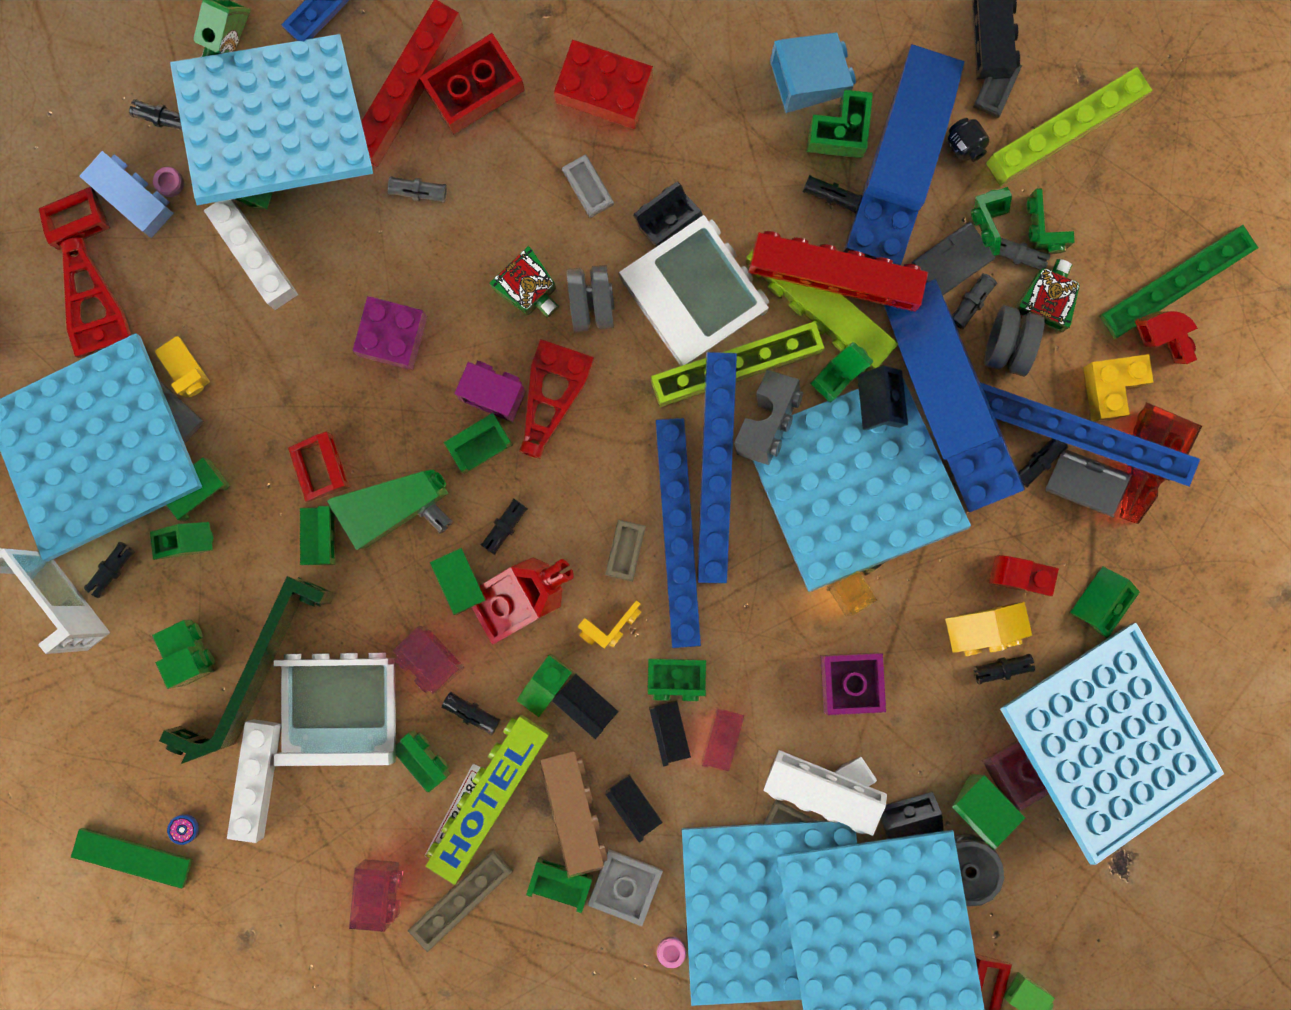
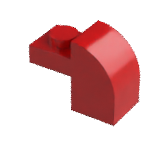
[1135,311,1198,364]
[989,555,1059,597]

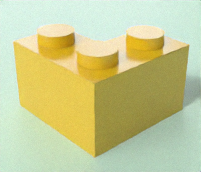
[1083,354,1154,422]
[945,602,1032,656]

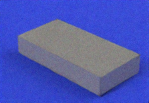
[562,154,614,218]

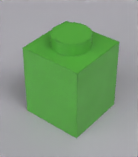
[1004,972,1055,1010]

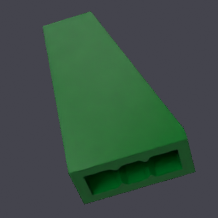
[327,469,449,550]

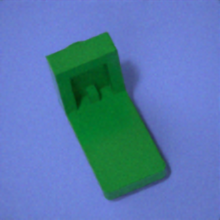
[971,187,1012,256]
[1026,188,1075,254]
[810,342,873,403]

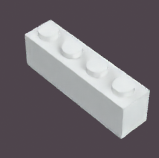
[204,199,299,310]
[227,719,281,843]
[763,750,887,836]

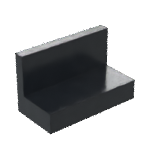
[857,365,908,431]
[552,674,619,740]
[649,701,691,767]
[605,774,663,843]
[880,792,944,839]

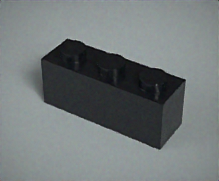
[972,0,1020,79]

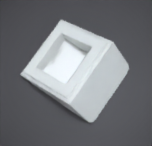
[834,757,877,787]

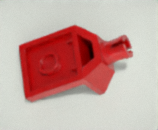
[472,557,574,645]

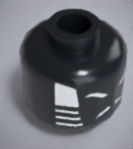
[947,118,990,162]

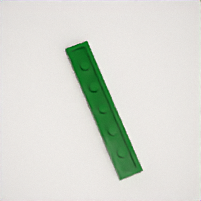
[1099,225,1259,339]

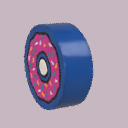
[167,814,199,845]

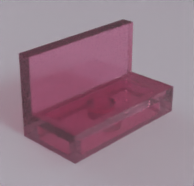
[701,707,744,771]

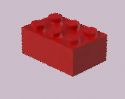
[419,33,525,135]
[554,39,653,129]

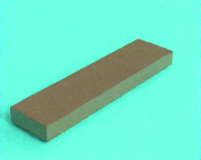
[408,849,513,952]

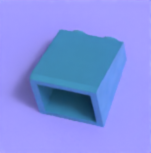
[770,33,856,113]

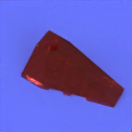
[1119,402,1202,524]

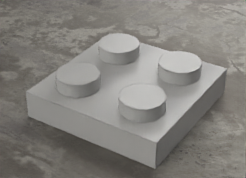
[588,849,663,926]

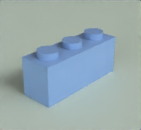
[80,151,174,238]

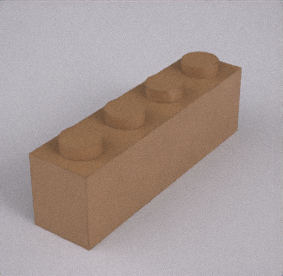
[540,751,607,878]

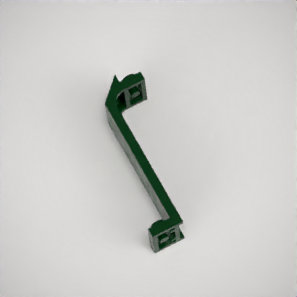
[159,576,336,764]

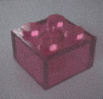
[393,626,465,694]
[982,740,1049,811]
[349,859,403,932]

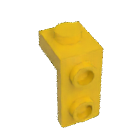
[155,336,210,398]
[578,600,641,649]

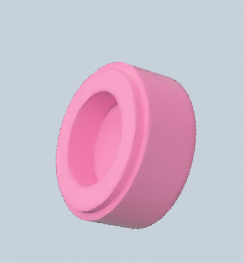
[153,167,184,197]
[657,937,686,968]

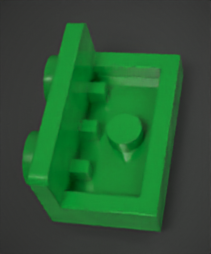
[648,658,706,701]
[396,730,450,792]

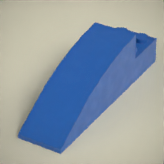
[843,44,965,265]
[884,279,1025,512]

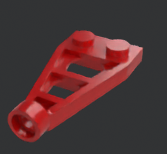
[60,238,131,358]
[519,339,594,459]

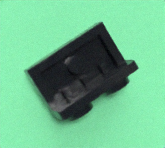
[633,181,703,247]

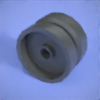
[567,265,615,332]
[984,305,1044,377]
[955,834,1004,906]

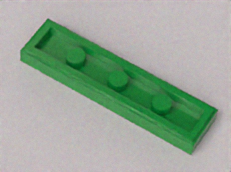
[71,828,193,889]

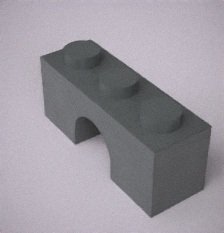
[734,370,803,465]

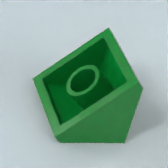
[952,774,1025,850]

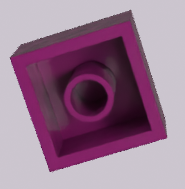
[352,296,428,370]
[454,360,526,423]
[821,652,886,715]

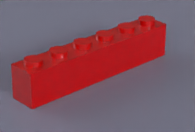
[361,0,463,167]
[748,231,928,312]

